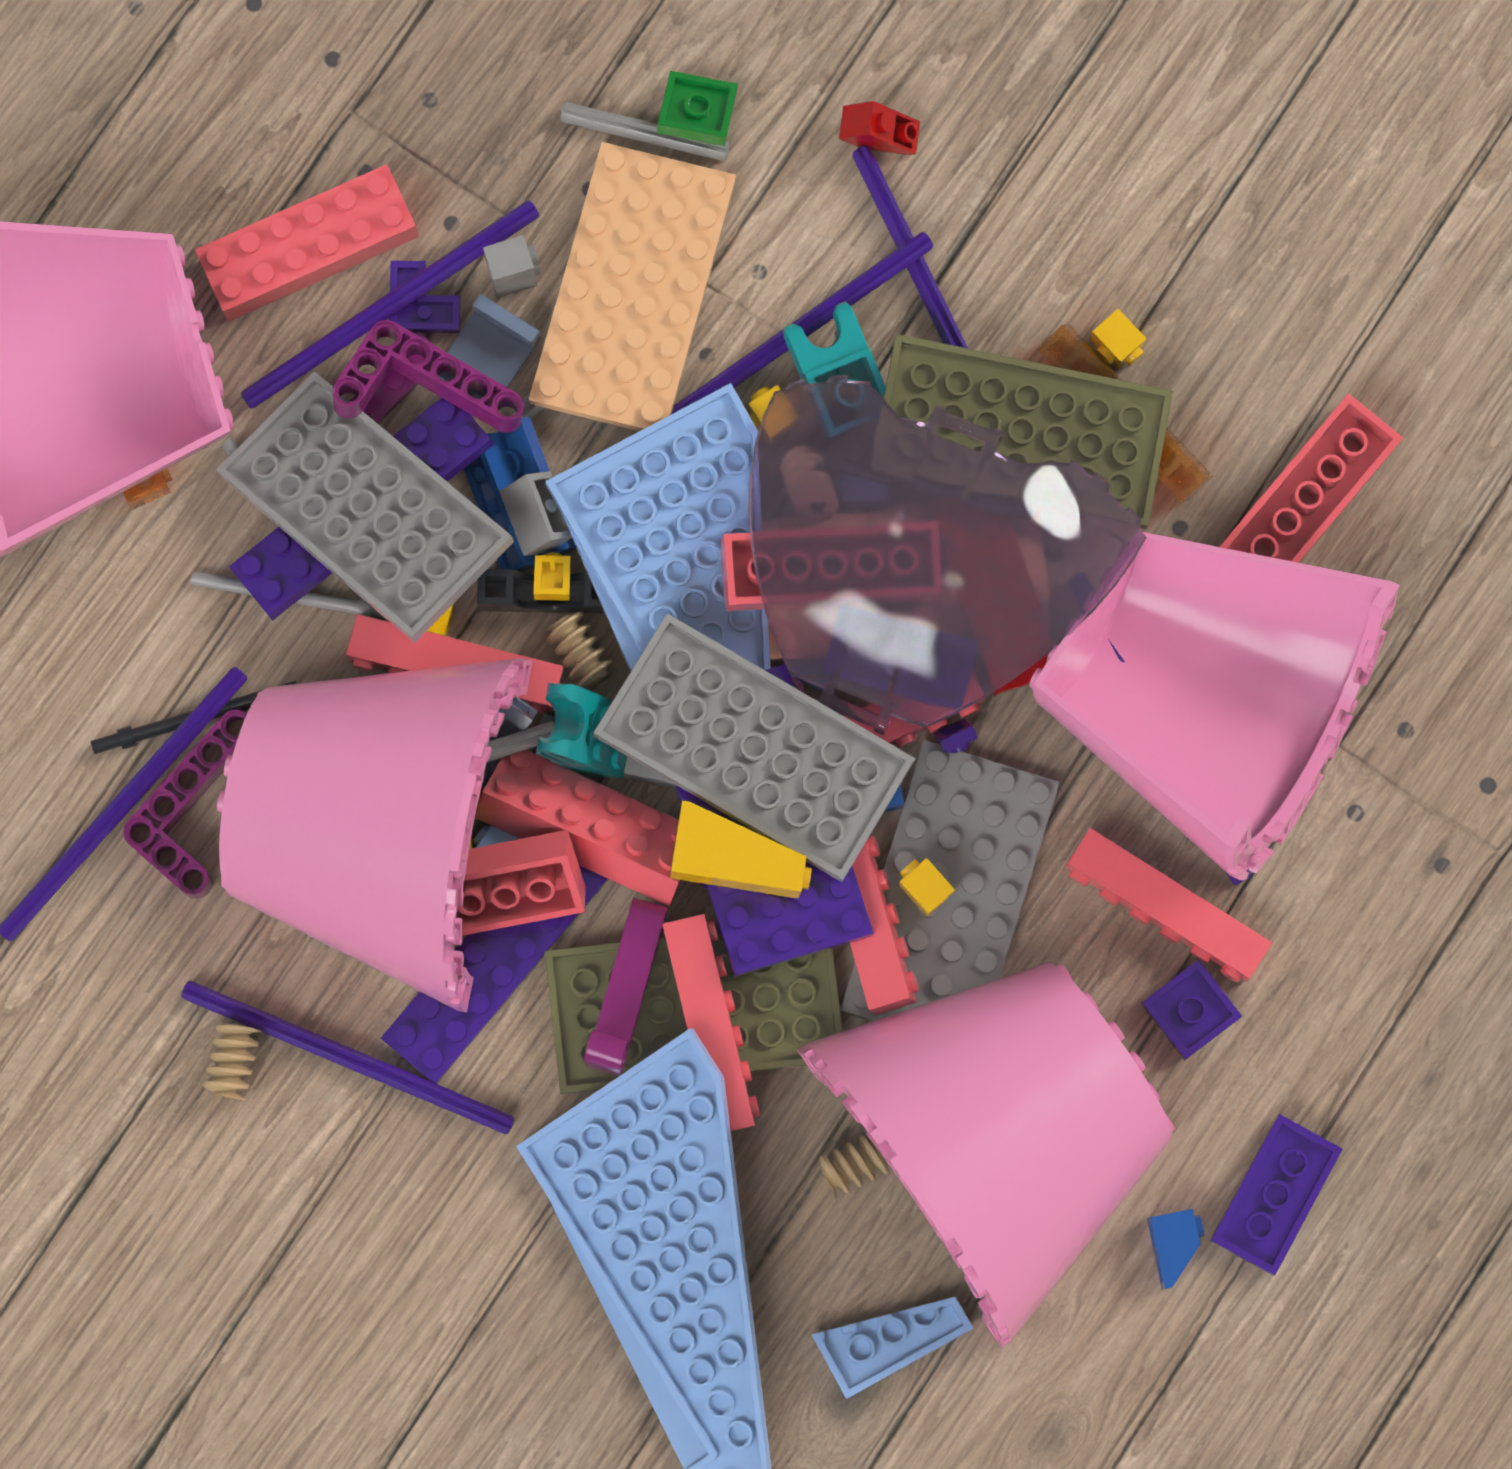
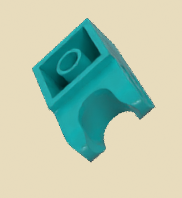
[783,302,885,441]
[536,683,627,779]

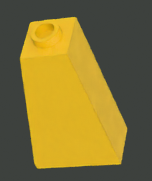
[670,801,812,899]

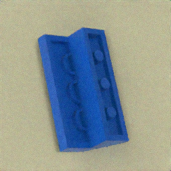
[464,417,576,572]

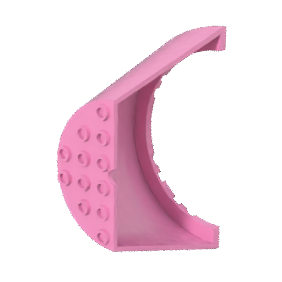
[0,222,234,558]
[1029,531,1400,880]
[217,658,533,1013]
[796,962,1175,1348]

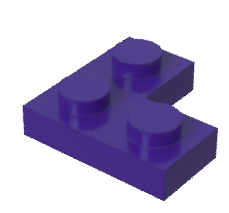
[389,261,461,333]

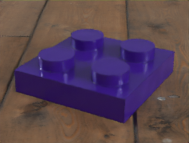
[1141,959,1243,1061]

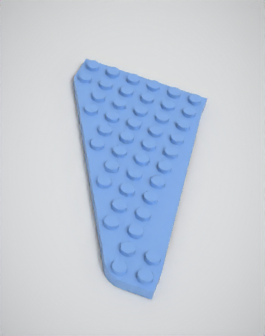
[545,383,771,672]
[516,1028,772,1469]

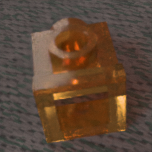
[123,468,173,510]

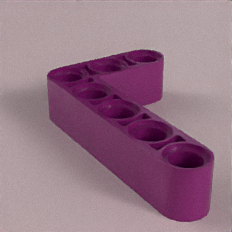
[333,320,524,433]
[123,710,247,899]
[584,898,668,1076]

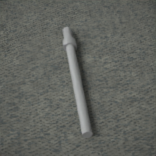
[191,571,387,620]

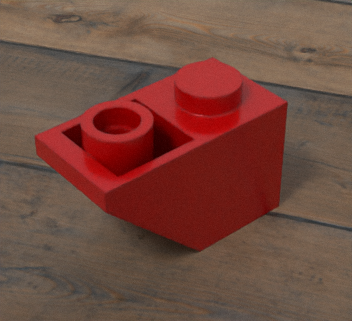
[839,101,920,155]

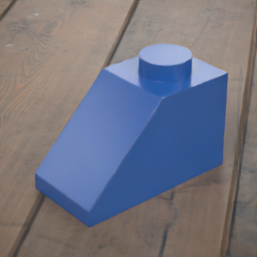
[1147,1209,1204,1289]

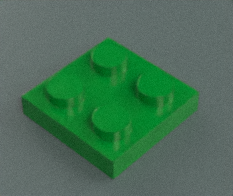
[657,71,738,146]

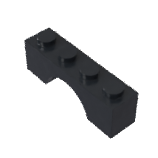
[477,569,605,614]

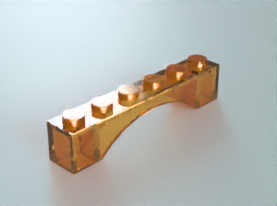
[1037,324,1214,503]

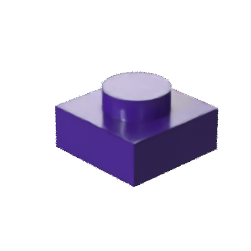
[933,718,978,753]

